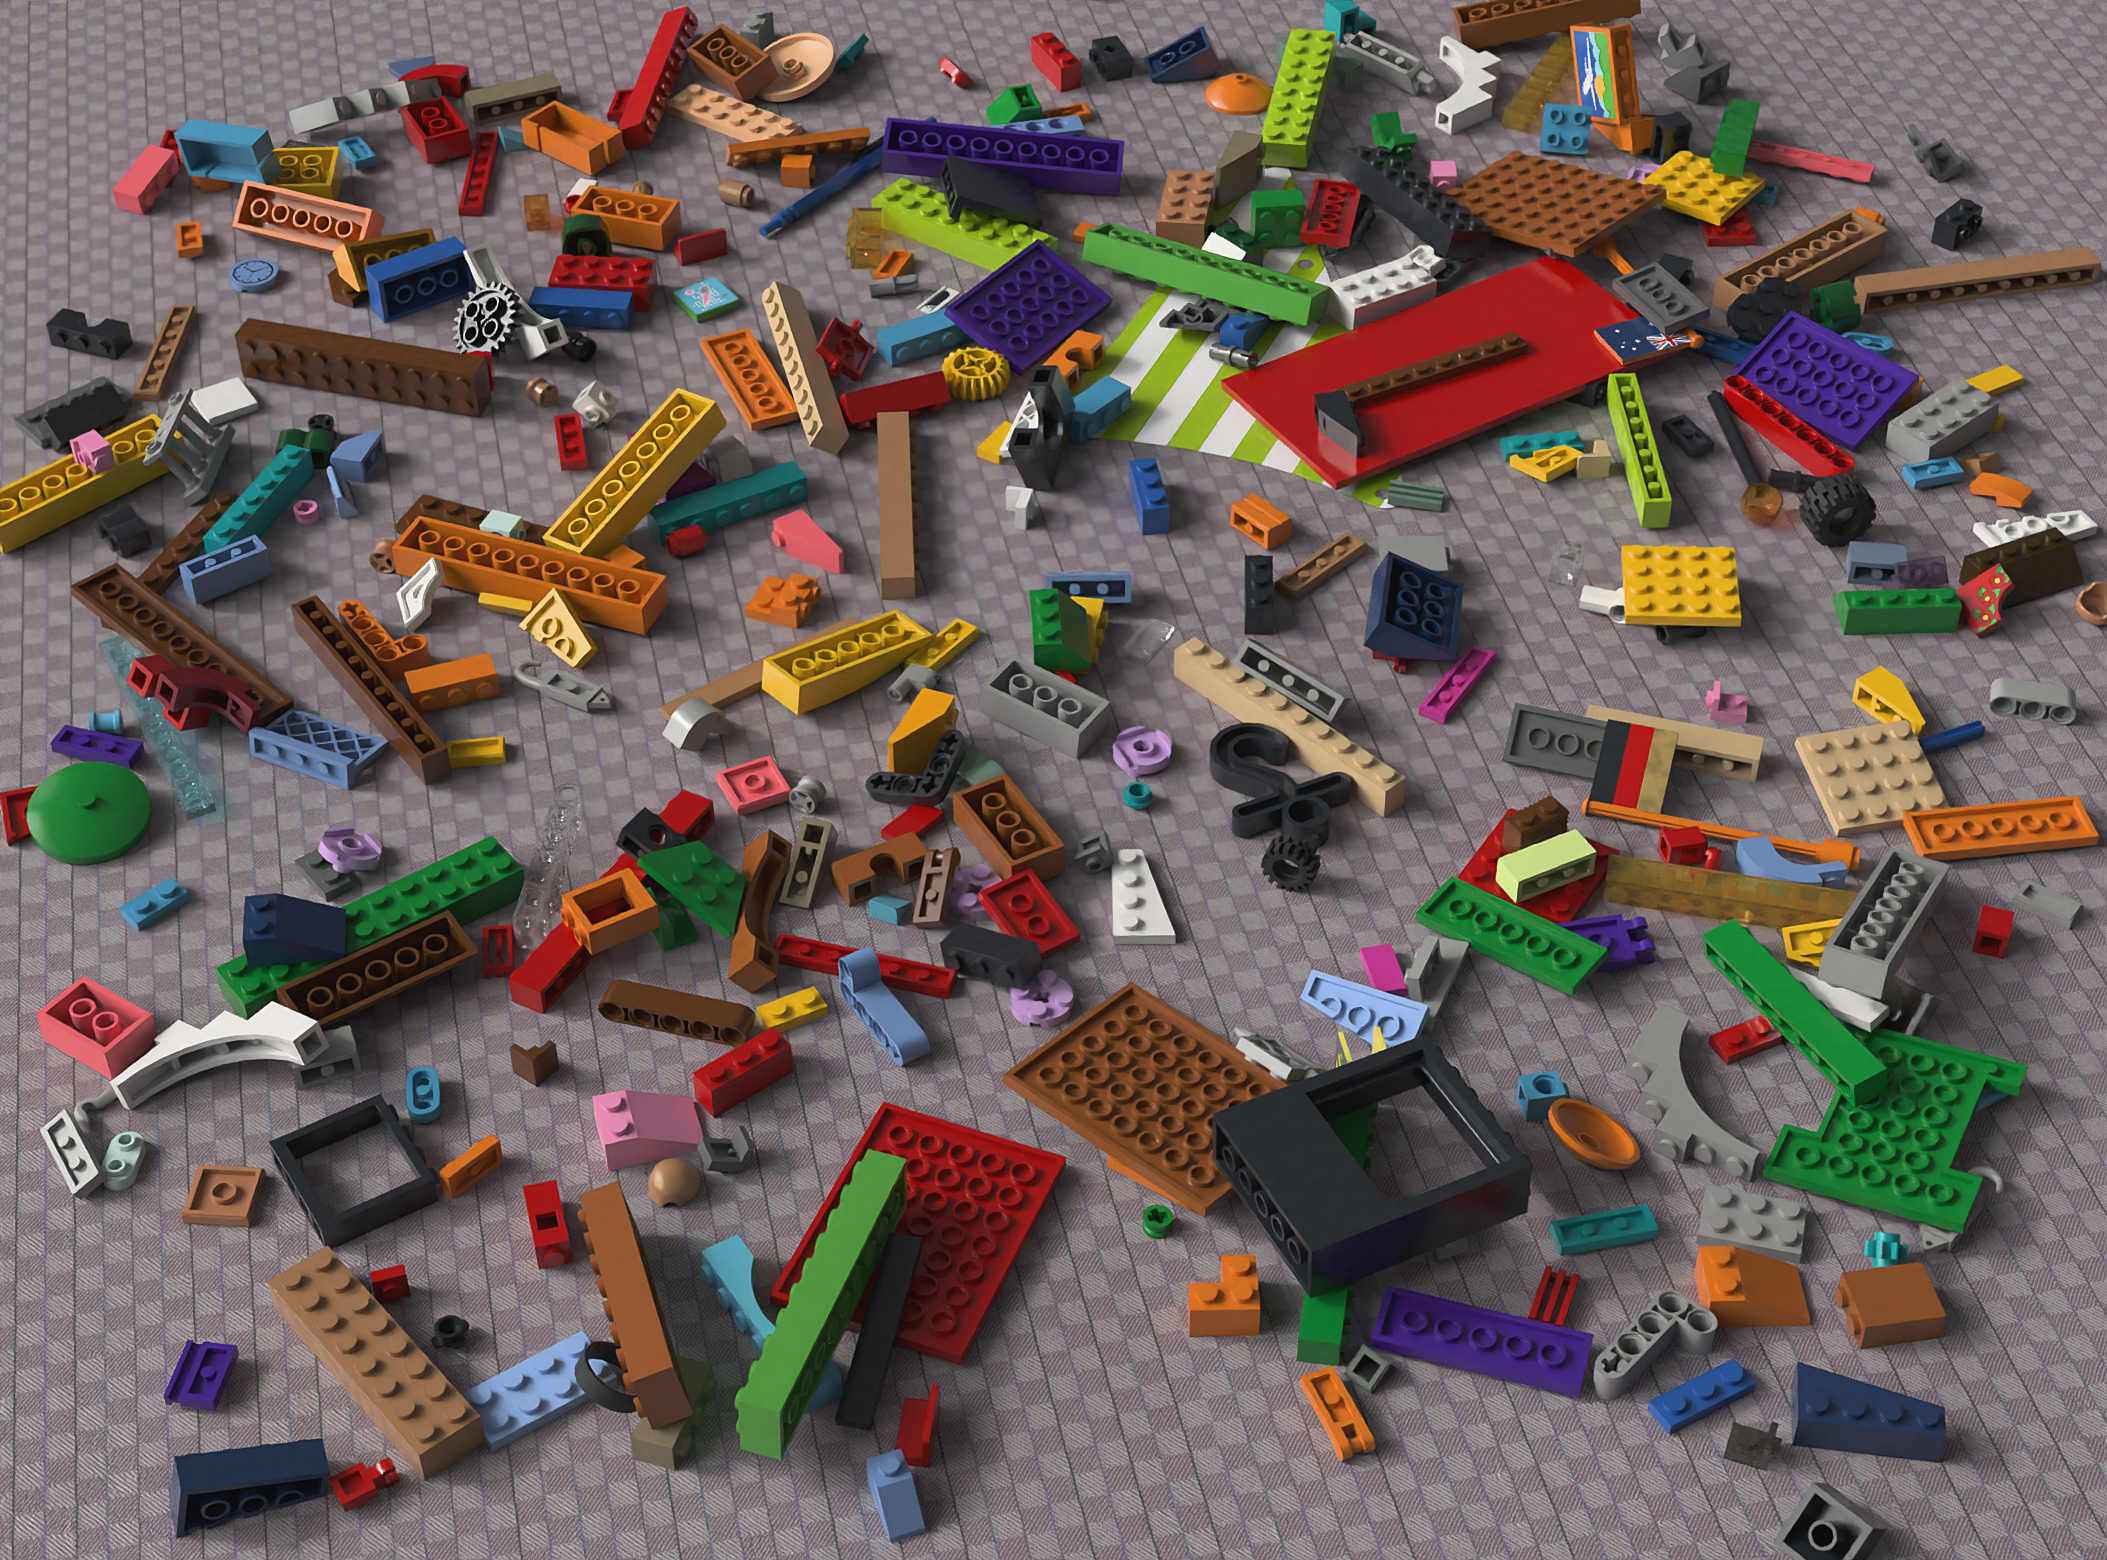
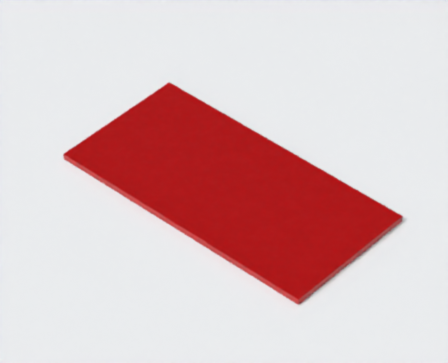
[1221,255,1679,490]

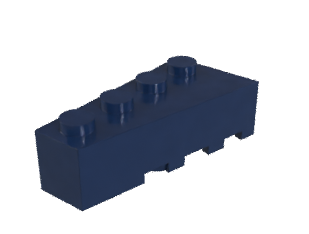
[1791,1361,1946,1463]
[169,1438,330,1538]

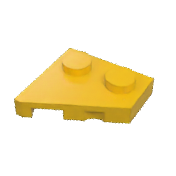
[1510,445,1584,483]
[1782,918,1843,970]

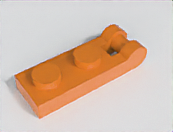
[1300,1366,1375,1461]

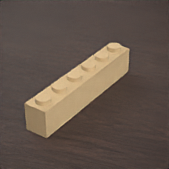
[1585,704,1764,782]

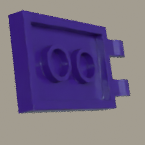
[1555,914,1656,973]

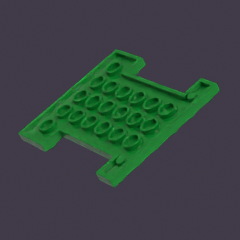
[1763,1018,2028,1234]

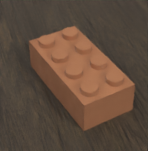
[1156,169,1216,249]

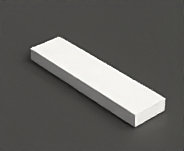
[1780,963,1889,1032]

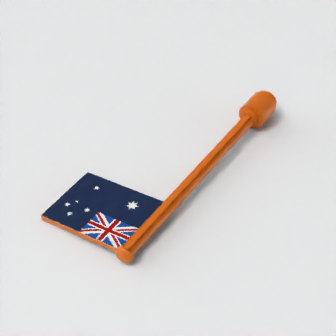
[1589,235,1704,365]

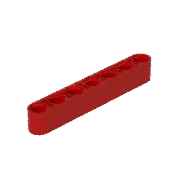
[1723,375,1855,477]

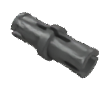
[1209,343,1258,369]

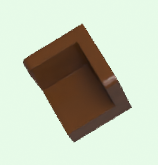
[509,1040,559,1087]

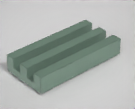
[1387,480,1444,512]

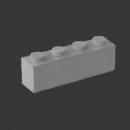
[1232,639,1351,723]

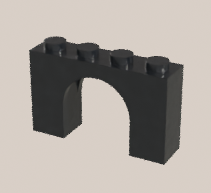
[1008,365,1076,490]

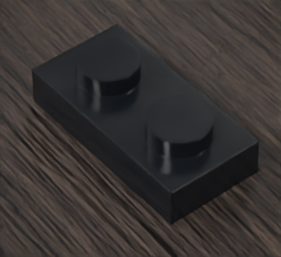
[1661,414,1714,458]

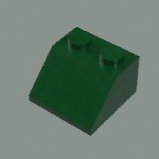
[1202,223,1264,267]

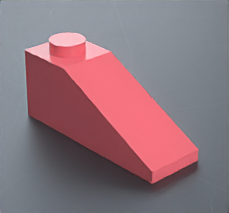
[772,509,844,575]

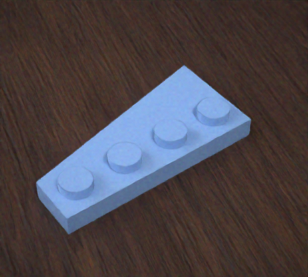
[1300,969,1431,1048]

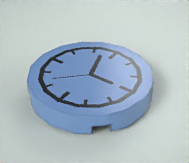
[228,258,279,293]

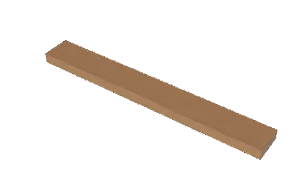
[660,617,859,721]

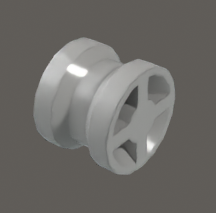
[789,776,826,813]

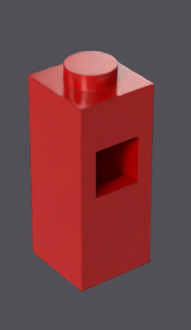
[523,1180,572,1269]

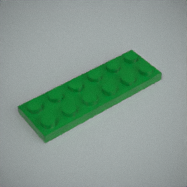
[1416,876,1608,996]

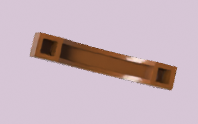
[728,829,792,994]

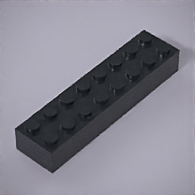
[1340,145,1493,258]

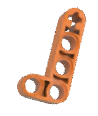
[338,600,431,683]

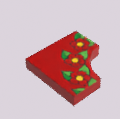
[1956,563,2015,638]

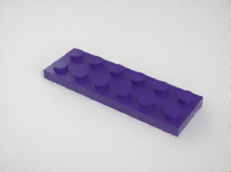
[1371,1285,1594,1398]

